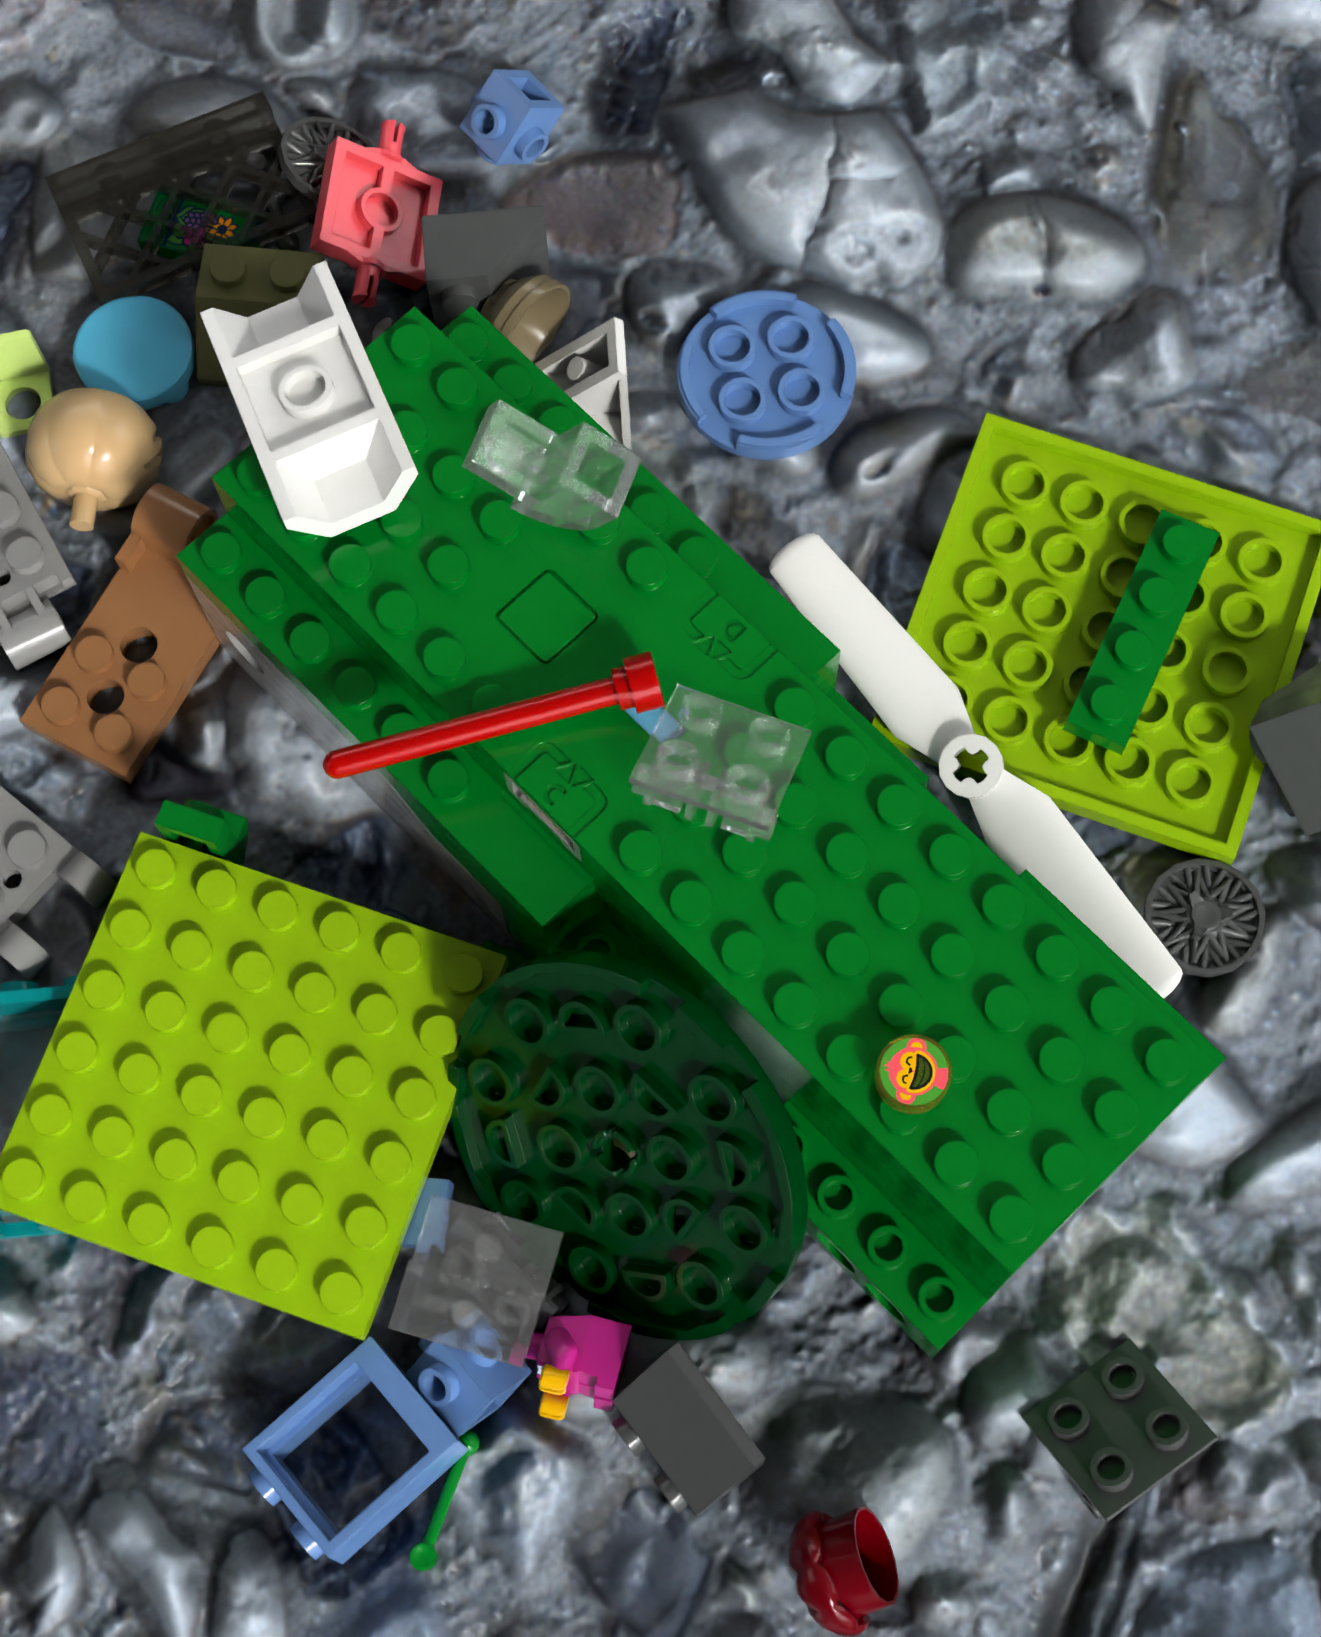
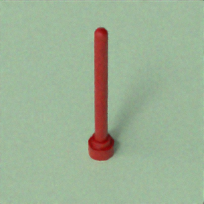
[323,651,665,779]

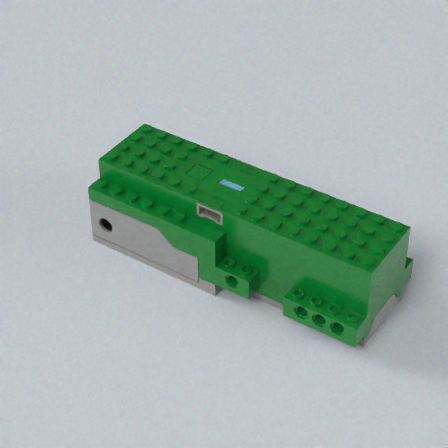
[176,305,1226,1359]

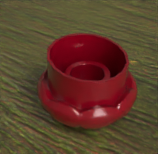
[789,1506,899,1637]

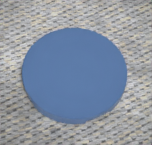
[677,290,856,460]

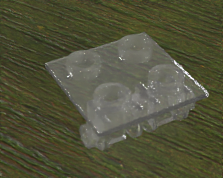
[628,684,812,843]

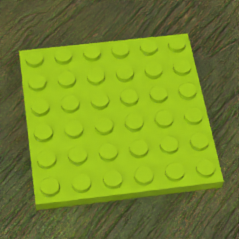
[872,412,1321,866]
[0,831,509,1341]

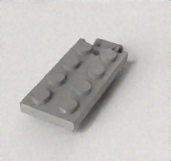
[0,442,77,670]

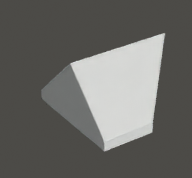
[535,317,632,455]

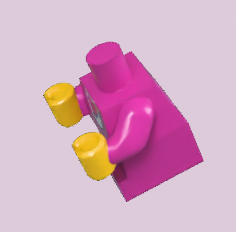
[513,1315,632,1420]

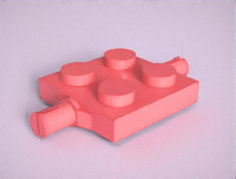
[310,120,443,308]

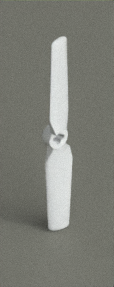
[769,533,1183,999]

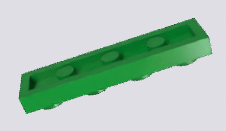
[1063,509,1220,755]

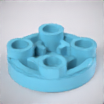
[73,296,196,410]

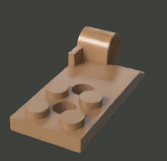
[19,483,220,784]

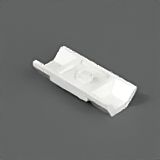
[200,260,418,537]

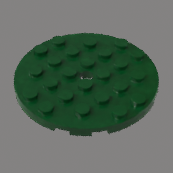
[448,950,808,1341]

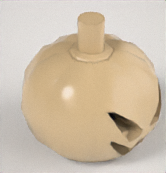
[25,388,163,532]

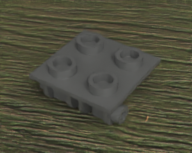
[1022,1338,1218,1522]

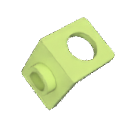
[0,329,54,438]

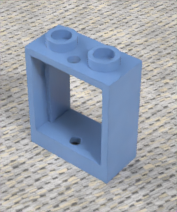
[242,1336,469,1564]

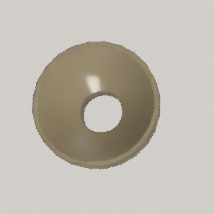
[480,274,571,363]

